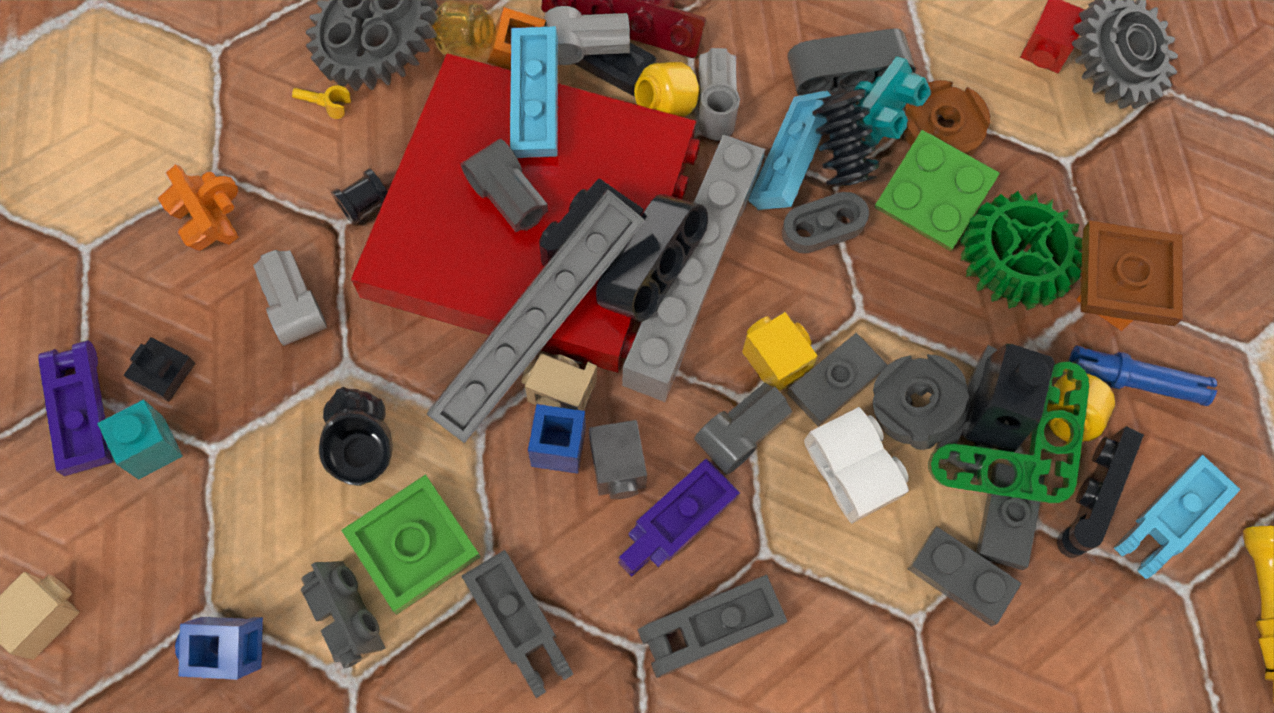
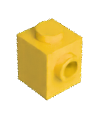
[742,312,818,391]

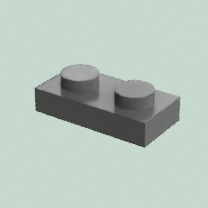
[908,527,1022,627]

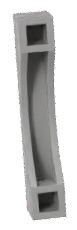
[622,134,765,402]

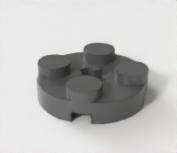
[873,354,971,450]

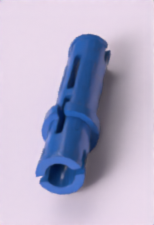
[1068,345,1217,406]

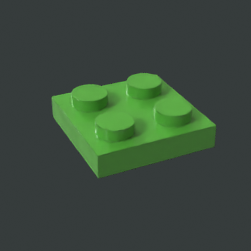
[875,130,1000,252]
[341,474,481,615]

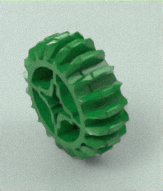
[960,191,1083,311]

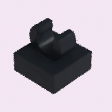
[123,337,196,402]

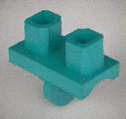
[854,56,931,146]

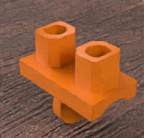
[158,164,239,251]

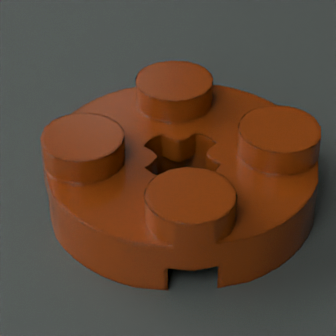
[903,80,991,157]

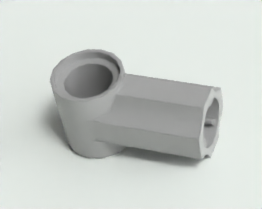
[544,6,630,65]
[697,48,740,140]
[253,250,327,346]

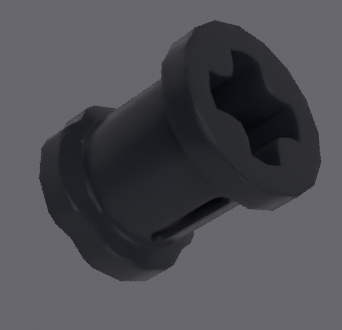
[331,169,388,226]

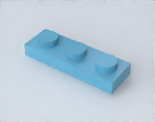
[510,26,558,158]
[748,91,831,210]

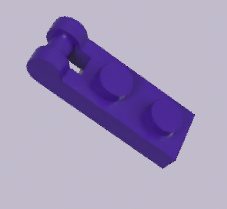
[38,340,113,476]

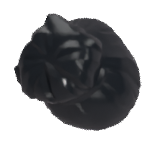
[318,387,393,486]

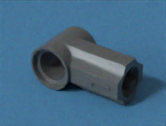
[461,139,548,232]
[694,382,792,475]

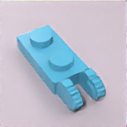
[1114,455,1240,579]

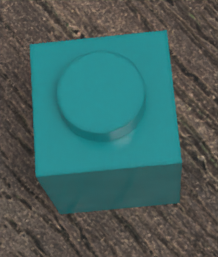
[97,399,183,480]

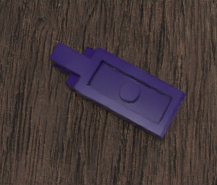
[618,458,740,577]

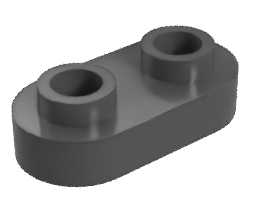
[782,192,869,253]

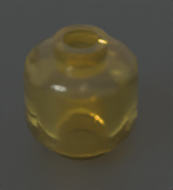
[431,1,495,58]

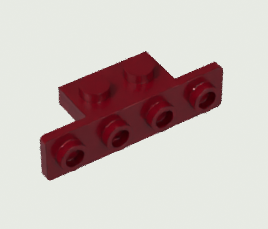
[541,0,706,58]

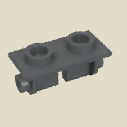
[301,561,385,669]

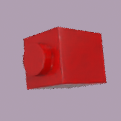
[1020,0,1085,73]

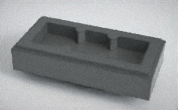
[787,333,888,427]
[976,463,1045,571]

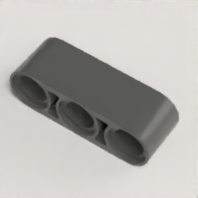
[787,29,916,96]

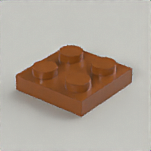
[1080,221,1183,327]

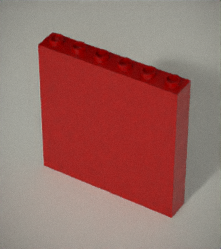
[351,53,701,373]

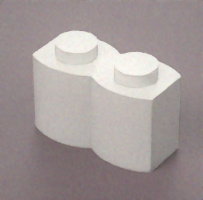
[804,407,909,524]

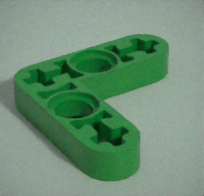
[928,362,1089,503]

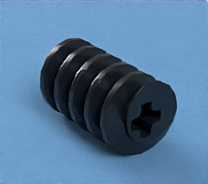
[812,89,880,187]

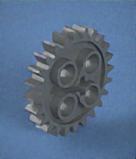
[306,0,440,91]

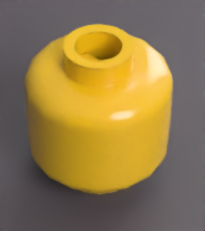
[634,62,700,117]
[1047,373,1115,442]

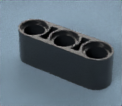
[596,194,708,321]

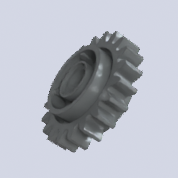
[1072,0,1178,109]

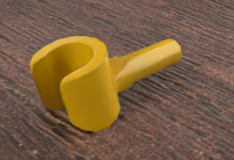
[292,85,351,119]

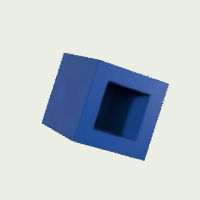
[528,404,586,474]

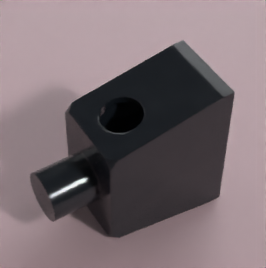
[966,343,1055,452]

